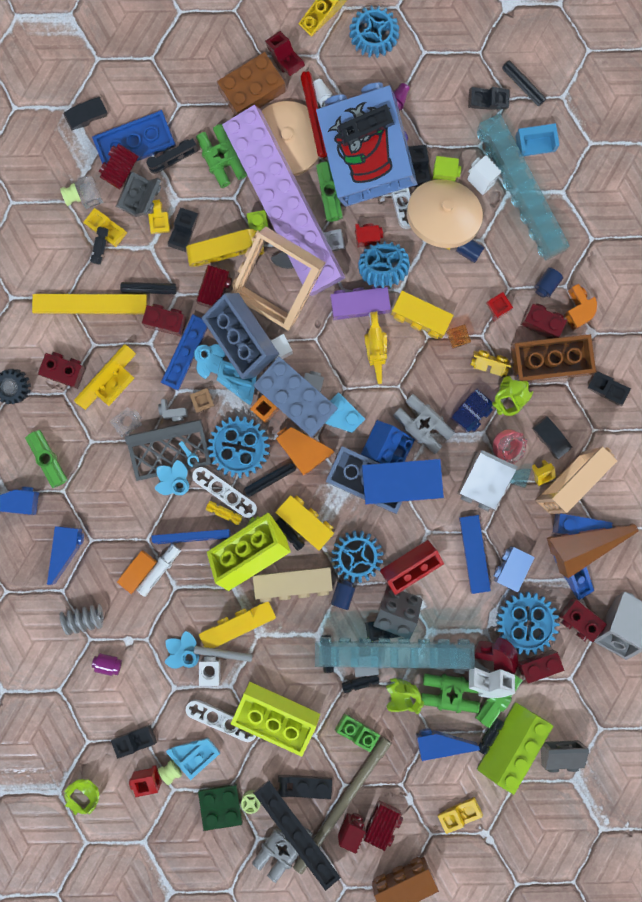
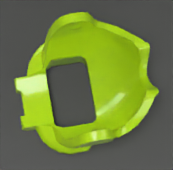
[492,376,533,416]
[386,678,424,714]
[64,779,99,815]

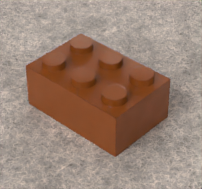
[217,52,286,116]
[372,857,439,902]

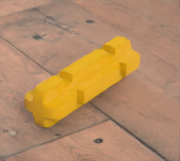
[206,501,243,525]

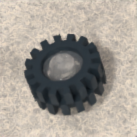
[0,369,31,404]

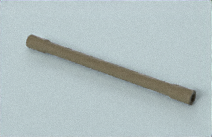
[293,737,392,874]

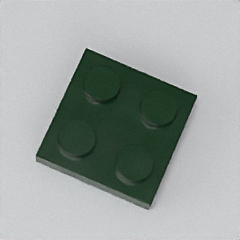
[198,784,243,831]

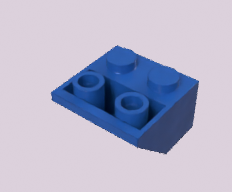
[361,420,415,464]

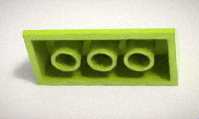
[477,702,553,795]

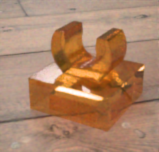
[446,324,471,349]

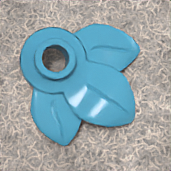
[194,344,226,379]
[155,460,189,495]
[165,631,199,669]

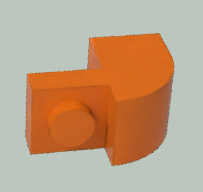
[564,284,597,331]
[250,395,279,423]

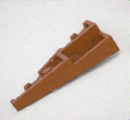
[547,523,639,578]

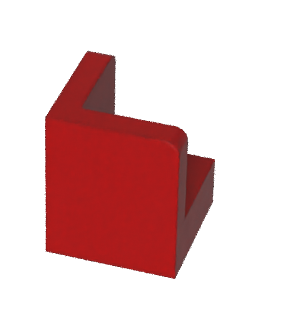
[486,292,513,321]

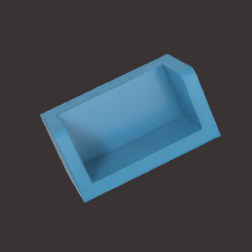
[515,123,559,157]

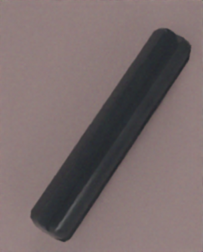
[502,60,546,106]
[120,282,177,295]
[244,461,296,497]

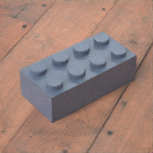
[202,293,279,379]
[253,357,338,438]
[326,446,402,514]

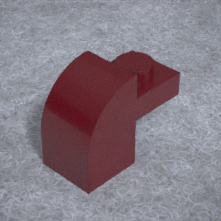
[265,31,305,76]
[474,637,518,675]

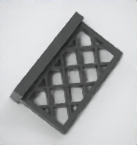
[125,419,211,481]

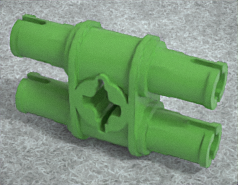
[196,124,247,188]
[421,674,480,713]

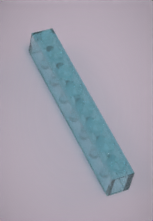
[477,113,570,261]
[315,637,475,669]

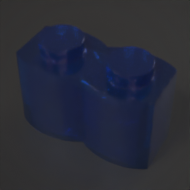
[450,389,494,433]

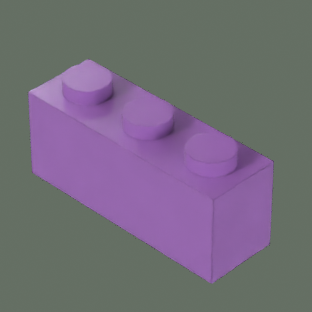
[330,286,391,321]

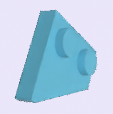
[216,360,257,405]
[325,392,365,433]
[166,737,220,780]

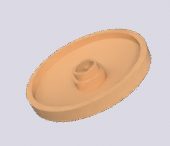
[262,101,320,176]
[407,179,483,248]

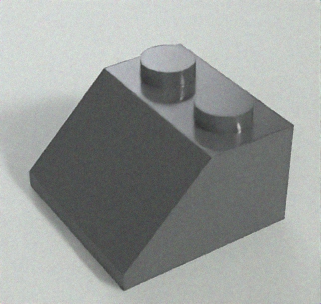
[541,740,589,773]

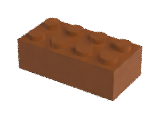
[510,334,596,383]

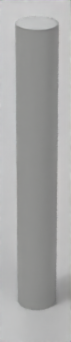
[193,646,252,662]

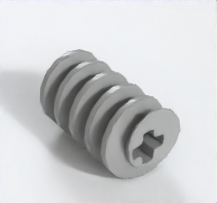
[60,604,104,635]

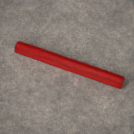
[300,71,327,158]

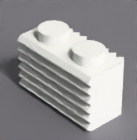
[467,156,501,195]

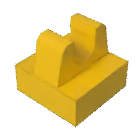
[532,460,556,486]

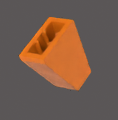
[276,427,334,476]

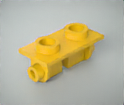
[470,350,511,377]

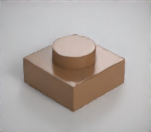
[190,388,215,413]

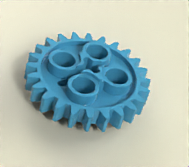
[207,416,270,478]
[495,592,560,656]

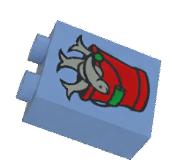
[316,82,418,207]

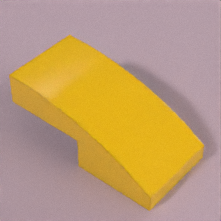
[83,208,127,247]
[438,797,483,834]

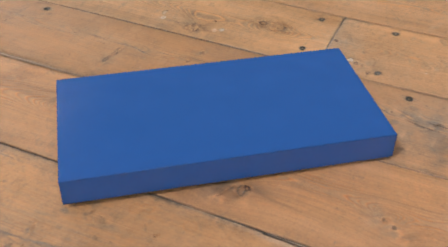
[92,110,176,164]
[362,459,444,504]

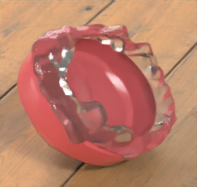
[493,429,527,464]

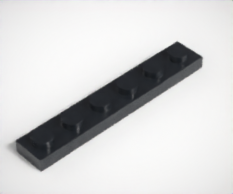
[253,780,341,891]

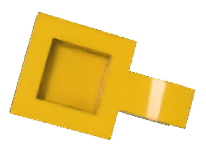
[148,199,170,234]

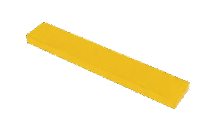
[32,294,147,315]

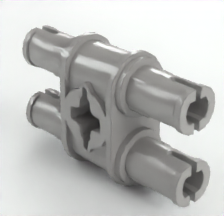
[393,394,455,454]
[252,826,313,883]

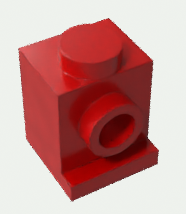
[355,223,383,248]
[129,765,162,797]

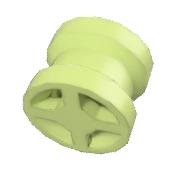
[60,183,82,206]
[158,759,182,785]
[241,790,261,814]

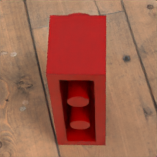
[380,540,444,595]

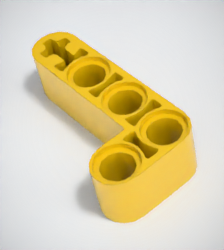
[186,229,265,267]

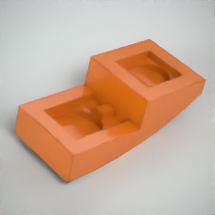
[117,550,157,594]

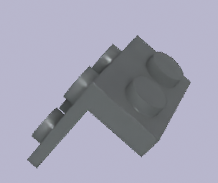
[115,172,161,217]
[373,586,423,640]

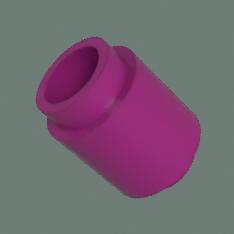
[92,653,122,676]

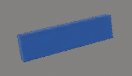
[161,314,208,391]
[459,515,491,594]
[151,529,231,545]

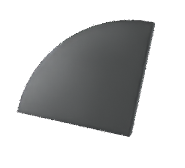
[270,251,294,269]

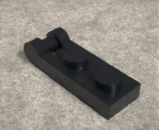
[337,104,395,146]
[146,138,198,174]
[277,775,332,800]

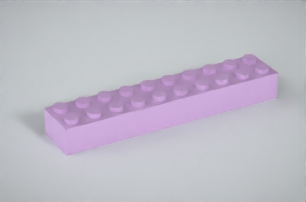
[222,105,345,296]

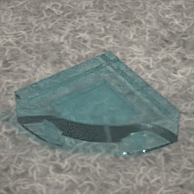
[510,469,531,488]

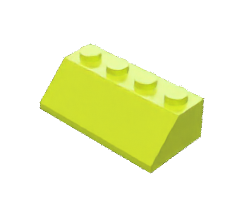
[207,513,291,591]
[231,682,320,757]

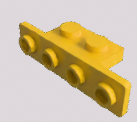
[74,344,136,410]
[199,602,276,648]

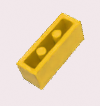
[391,291,454,339]
[275,495,334,551]

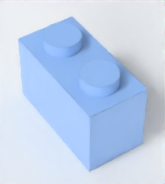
[493,546,535,592]

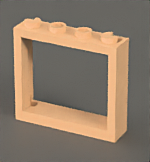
[231,226,326,331]
[535,447,617,514]

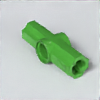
[316,161,343,222]
[25,430,68,488]
[475,675,523,728]

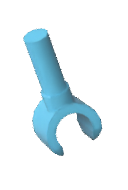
[178,441,199,467]

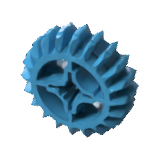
[349,5,400,58]
[358,241,410,289]
[331,531,383,583]

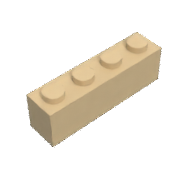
[253,567,333,602]

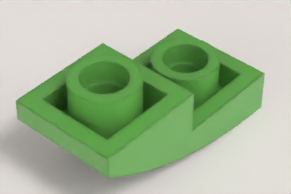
[335,713,380,753]

